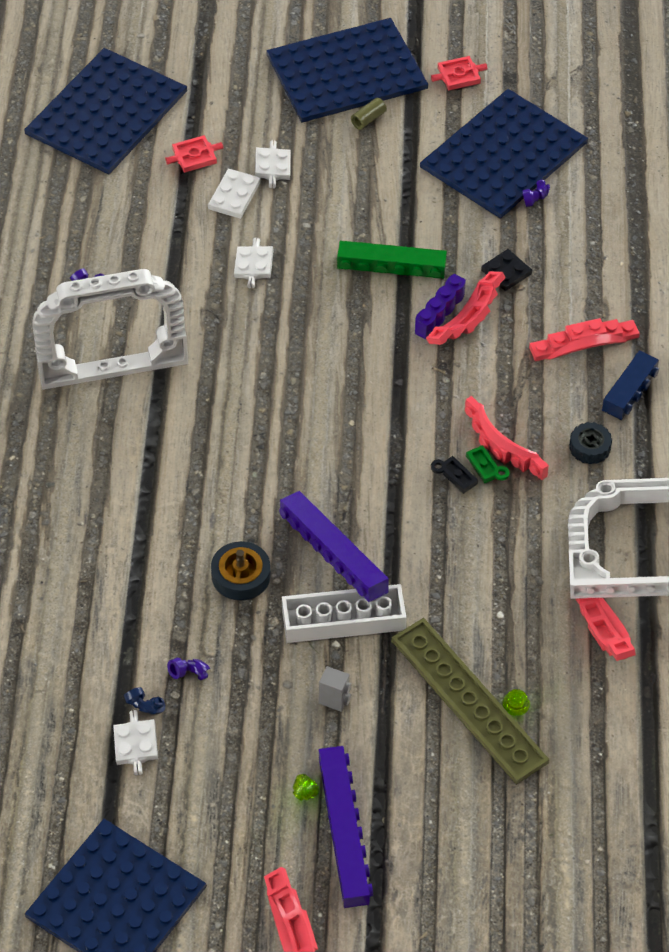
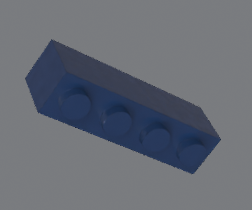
[602,350,660,420]

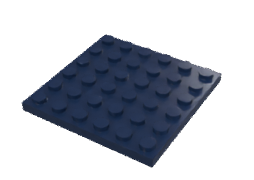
[25,819,207,952]

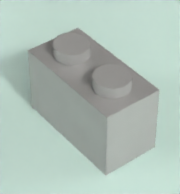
[319,666,352,712]

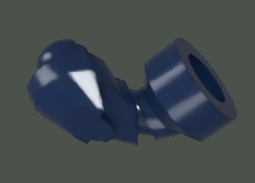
[124,687,166,715]

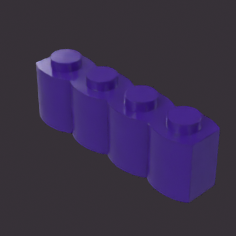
[415,274,466,340]

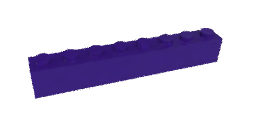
[279,491,389,602]
[319,746,373,908]

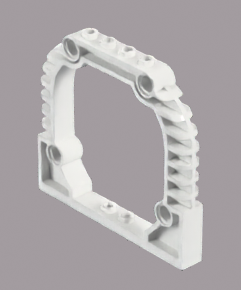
[32,269,188,390]
[568,478,669,599]

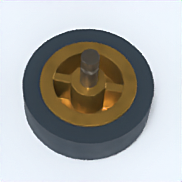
[211,541,271,600]

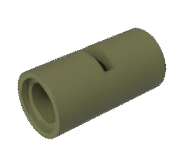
[351,98,387,130]

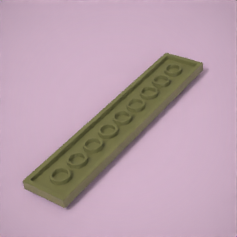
[391,618,549,785]

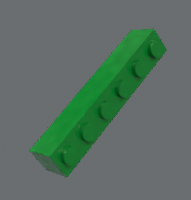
[337,240,447,279]

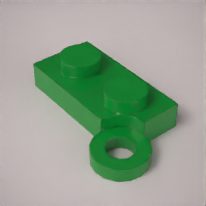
[466,445,509,483]

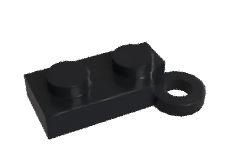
[431,456,478,494]

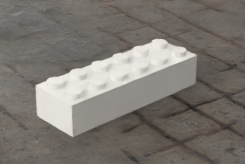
[282,584,406,643]

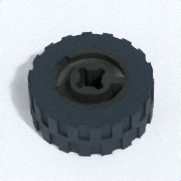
[569,422,612,464]

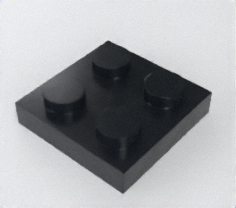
[481,249,532,291]

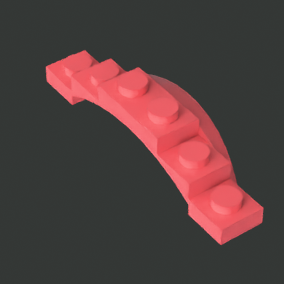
[426,271,506,345]
[529,318,640,362]
[465,396,549,480]
[575,598,636,661]
[264,867,318,952]

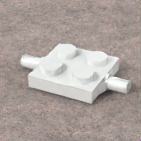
[255,140,291,188]
[234,238,273,288]
[113,710,158,775]

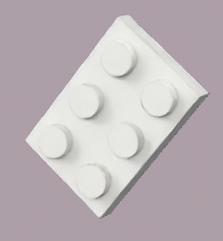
[208,168,261,219]

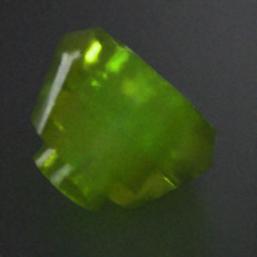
[502,689,530,716]
[292,774,319,801]

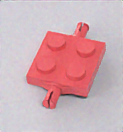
[431,56,487,91]
[165,135,223,173]

